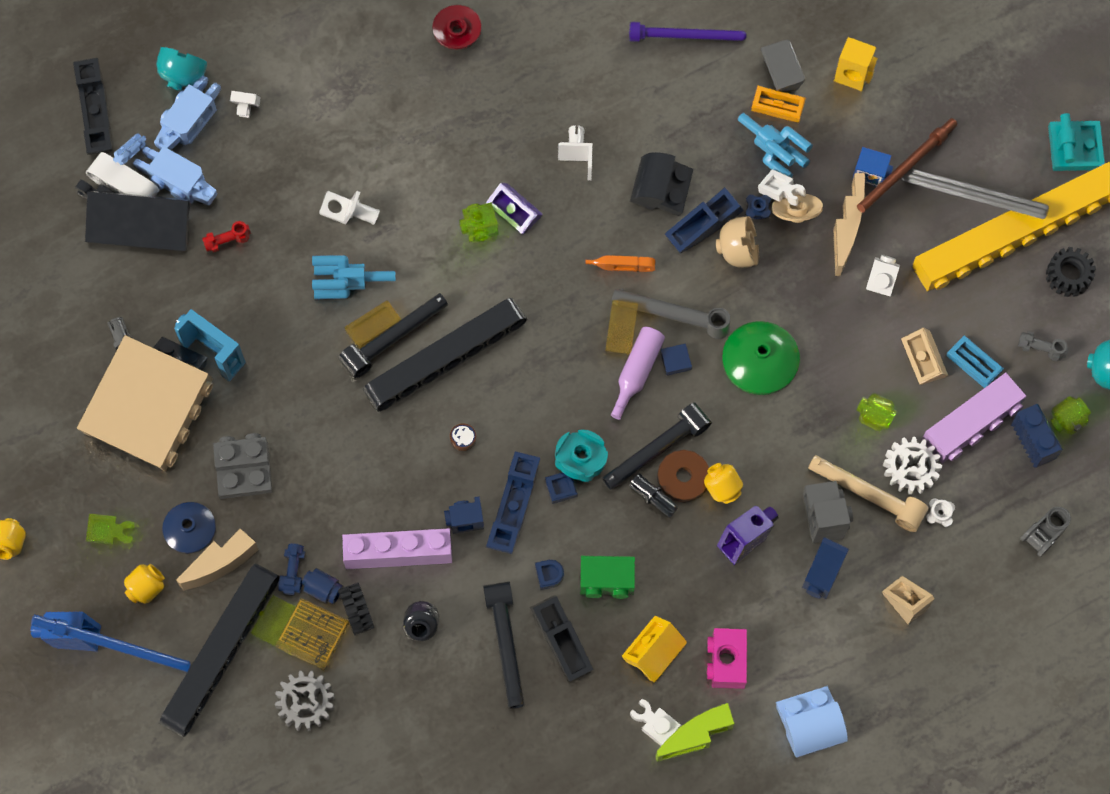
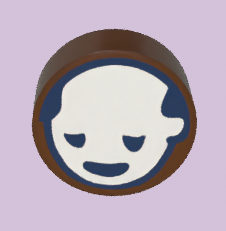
[450,423,476,451]

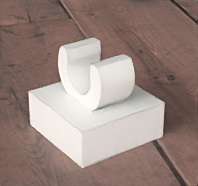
[230,91,260,118]

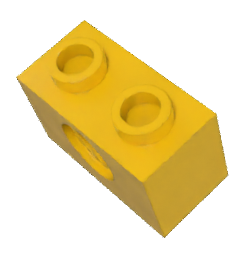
[834,37,878,91]

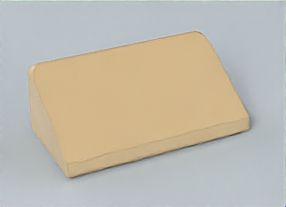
[901,327,948,385]

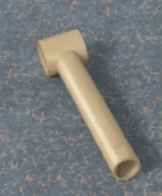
[808,455,929,532]

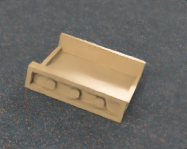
[77,335,213,472]

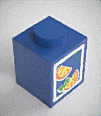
[853,147,893,187]

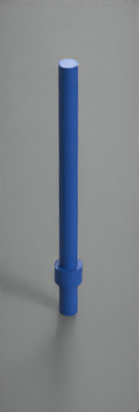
[31,614,191,672]

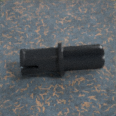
[629,473,678,517]

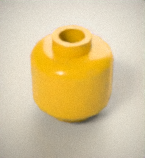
[704,463,743,504]
[0,518,26,560]
[124,564,165,604]

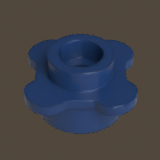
[746,195,771,219]

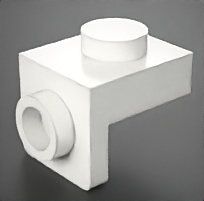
[866,255,900,296]

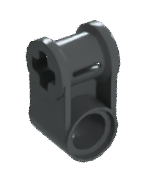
[1020,507,1071,557]

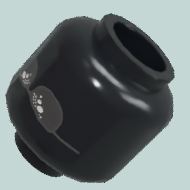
[403,601,439,641]

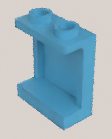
[174,309,246,382]

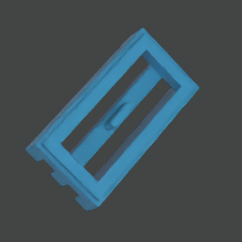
[946,335,1004,388]

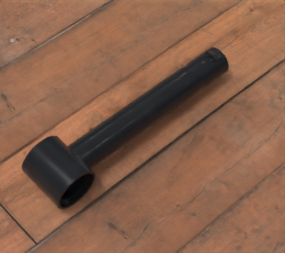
[339,293,448,379]
[602,402,712,490]
[483,581,525,709]

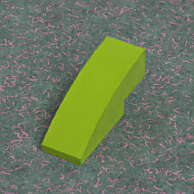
[656,703,734,762]

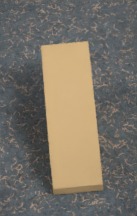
[176,529,259,590]

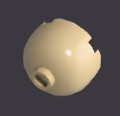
[716,216,759,268]

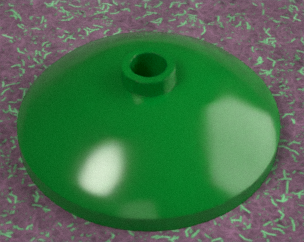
[722,321,800,395]

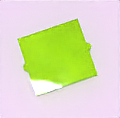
[251,595,314,656]

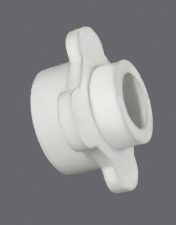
[926,498,955,527]

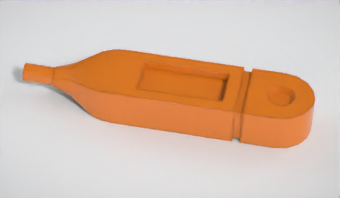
[585,255,656,272]

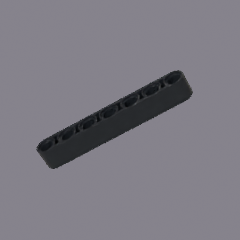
[363,298,527,412]
[159,563,280,737]

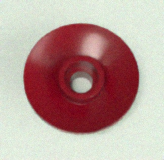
[432,5,482,50]

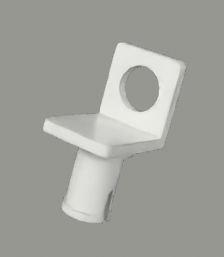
[558,126,592,180]
[319,191,380,225]

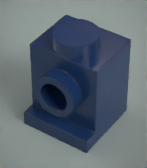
[444,496,484,534]

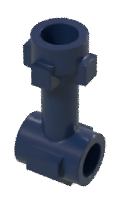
[278,544,305,595]

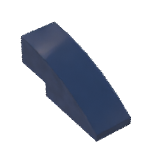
[665,188,744,253]

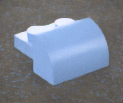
[776,686,847,757]

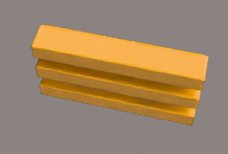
[751,86,806,123]

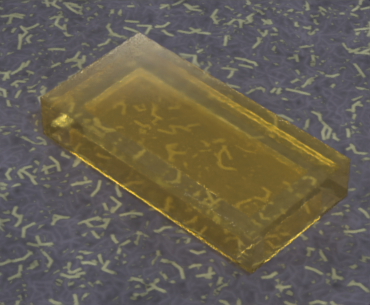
[344,300,401,348]
[605,300,638,355]

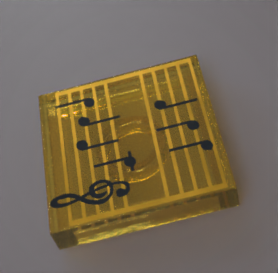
[276,598,349,670]

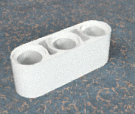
[86,152,159,197]

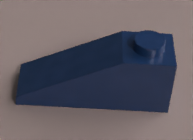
[802,537,849,599]

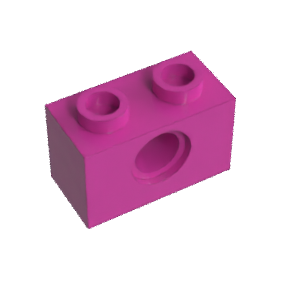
[707,628,747,689]

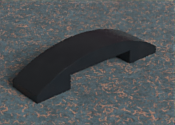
[73,58,113,155]

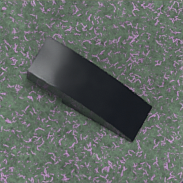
[530,595,594,682]

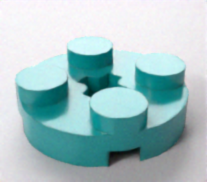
[555,429,608,482]

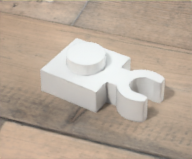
[758,169,806,206]
[630,699,681,746]

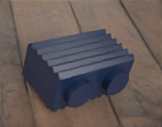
[1011,404,1063,468]

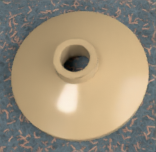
[772,194,823,223]

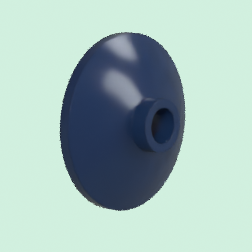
[162,502,216,554]

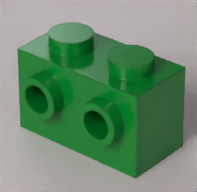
[580,556,635,599]

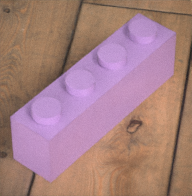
[922,373,1026,463]
[342,528,452,569]

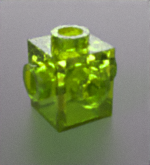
[459,202,499,242]

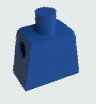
[31,612,101,651]

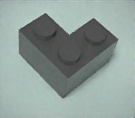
[803,481,853,543]

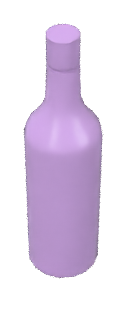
[611,327,665,420]

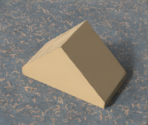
[882,576,934,624]

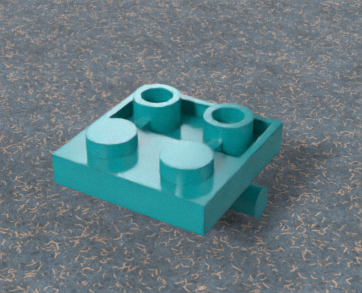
[1048,113,1105,171]

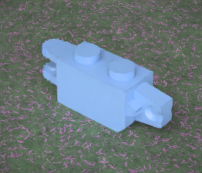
[154,75,221,150]
[133,146,217,205]

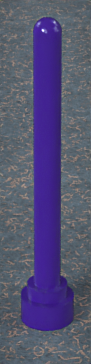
[629,22,747,42]

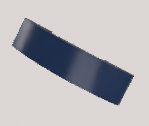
[486,451,540,554]

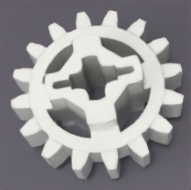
[883,437,942,495]

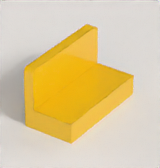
[621,616,687,682]

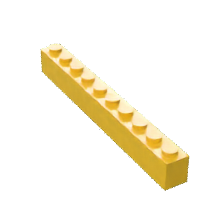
[912,162,1110,292]

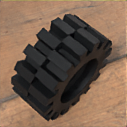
[1046,247,1096,297]
[338,582,375,635]

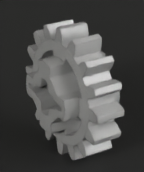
[275,671,335,731]

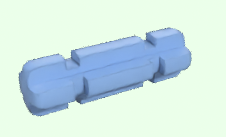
[113,133,146,165]

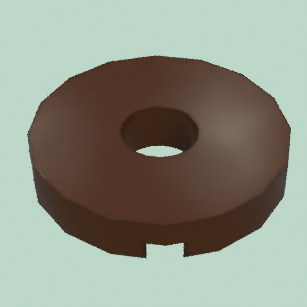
[657,450,709,502]

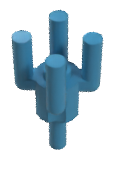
[738,113,813,178]
[312,255,396,299]

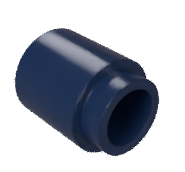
[302,568,344,604]

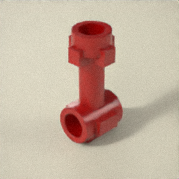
[202,221,251,253]

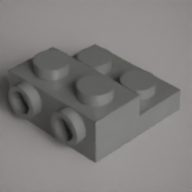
[213,433,272,499]

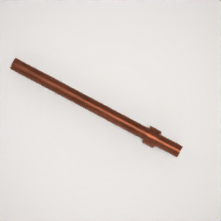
[857,118,957,213]

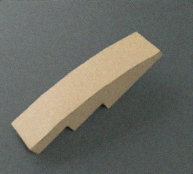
[833,173,865,276]

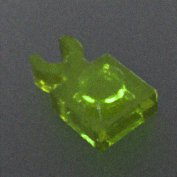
[86,514,134,545]

